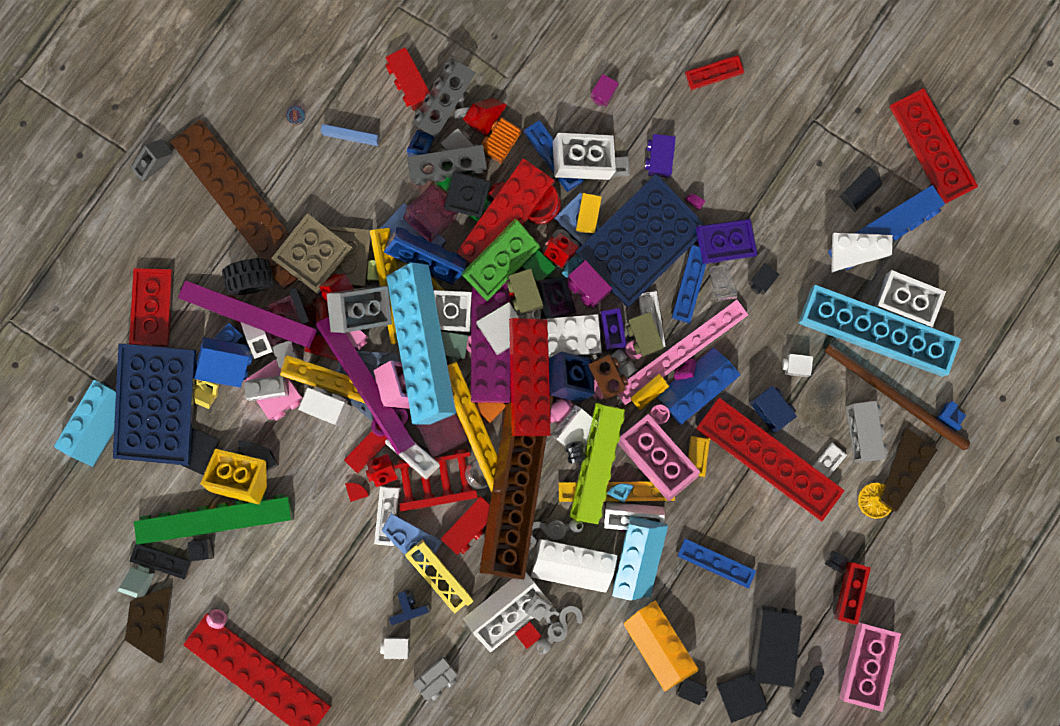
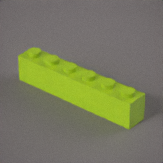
[570,403,625,524]

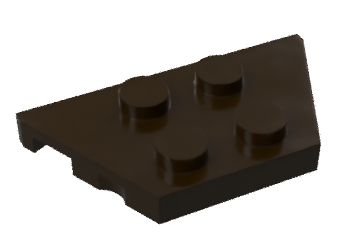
[125,587,173,663]

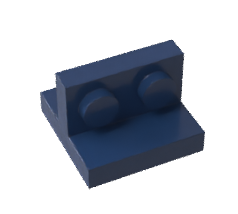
[389,590,431,625]

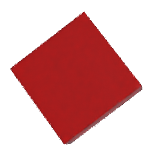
[515,621,542,649]

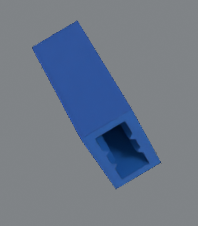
[194,337,252,388]

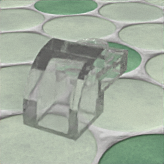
[709,264,737,302]

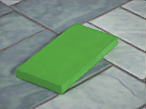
[461,219,540,301]

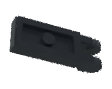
[791,666,824,718]

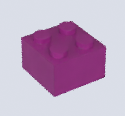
[567,260,612,309]

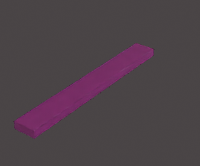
[178,281,317,348]
[316,317,415,455]

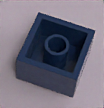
[549,351,595,402]
[749,386,797,433]

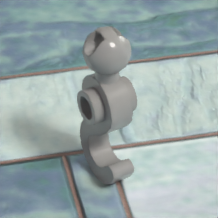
[530,519,583,545]
[536,606,583,654]

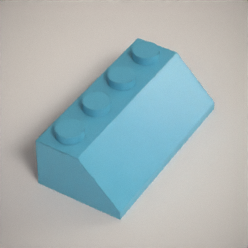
[54,380,116,467]
[612,516,668,600]

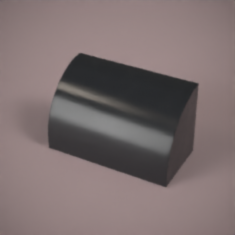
[839,167,882,212]

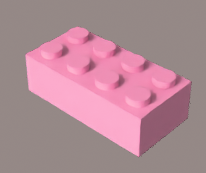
[618,414,700,502]
[839,622,901,711]

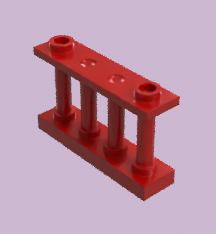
[393,449,478,511]

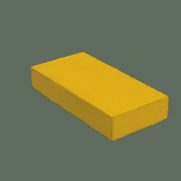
[576,193,601,234]
[630,374,669,410]
[687,436,710,477]

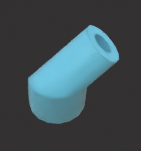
[562,256,583,277]

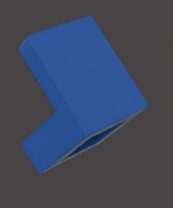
[936,401,966,431]

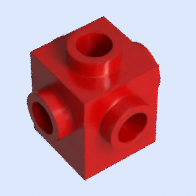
[544,233,578,268]
[366,454,398,488]

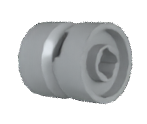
[602,349,638,384]

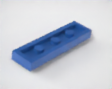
[523,120,584,192]
[671,245,706,324]
[677,539,756,589]

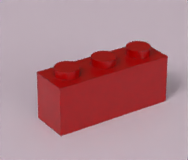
[385,47,430,111]
[441,496,490,555]
[834,562,871,625]

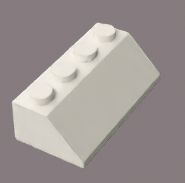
[530,539,617,593]
[463,572,551,652]

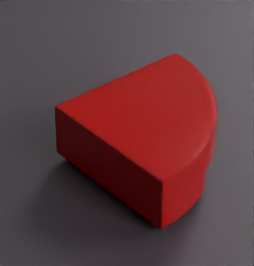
[345,483,369,502]

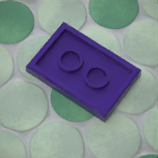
[696,219,758,264]

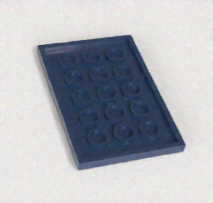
[575,174,705,308]
[113,343,197,466]

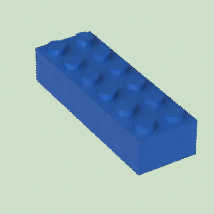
[828,185,945,271]

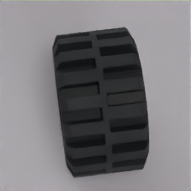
[222,258,274,295]

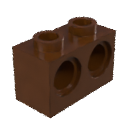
[589,354,629,400]

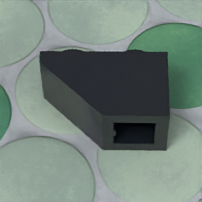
[237,440,279,472]

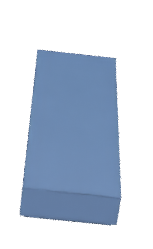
[321,124,379,146]

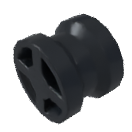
[564,441,587,463]
[825,550,849,574]

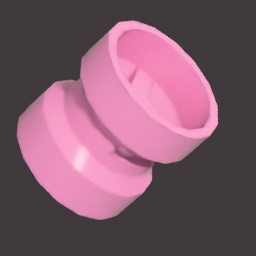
[649,405,670,425]

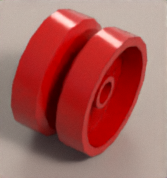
[528,186,561,225]

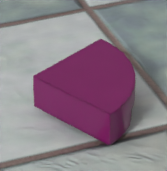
[685,193,706,210]
[674,359,696,380]

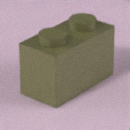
[506,269,543,315]
[626,312,664,358]

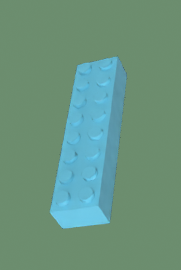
[386,263,456,424]
[798,285,961,377]

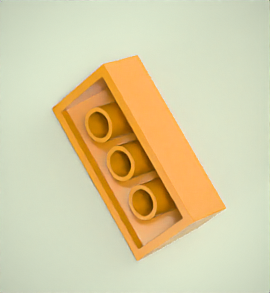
[623,601,698,691]

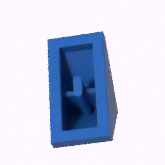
[407,130,435,157]

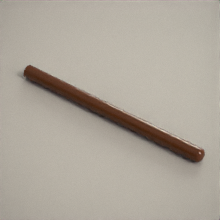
[824,342,970,450]

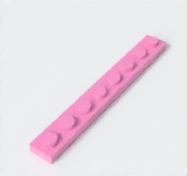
[614,300,748,405]

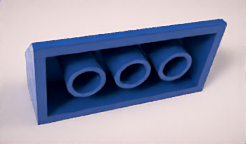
[384,226,466,285]
[656,348,741,426]

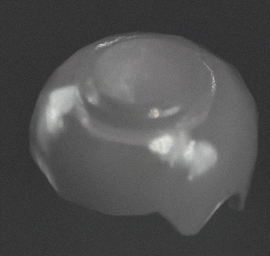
[465,459,488,489]

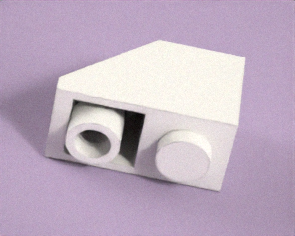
[241,323,273,359]

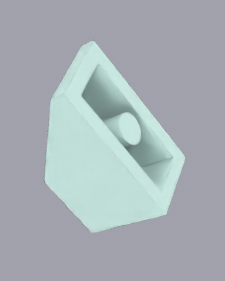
[118,565,154,598]

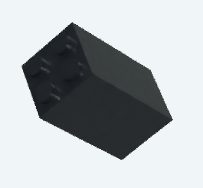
[749,605,802,688]

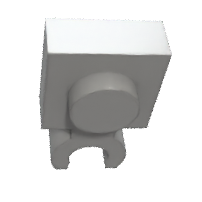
[524,594,560,624]

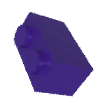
[645,134,676,178]
[600,308,626,352]

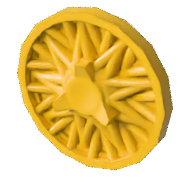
[858,483,892,519]

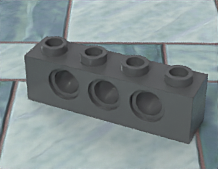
[412,57,476,138]
[407,145,487,185]

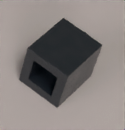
[748,263,780,295]
[188,539,214,562]
[676,678,708,706]

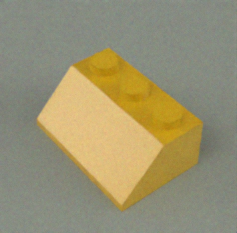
[200,449,267,505]

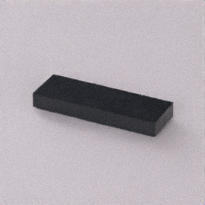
[130,544,192,579]

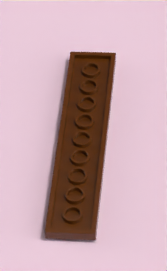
[170,119,298,290]

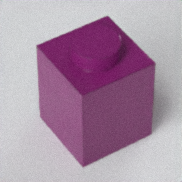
[591,74,619,107]

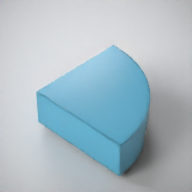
[607,484,633,503]

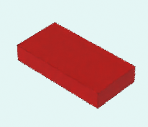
[304,335,338,361]

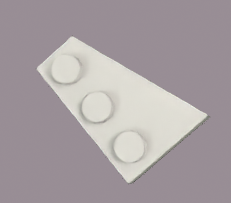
[832,233,892,272]

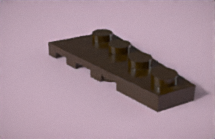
[879,427,938,512]

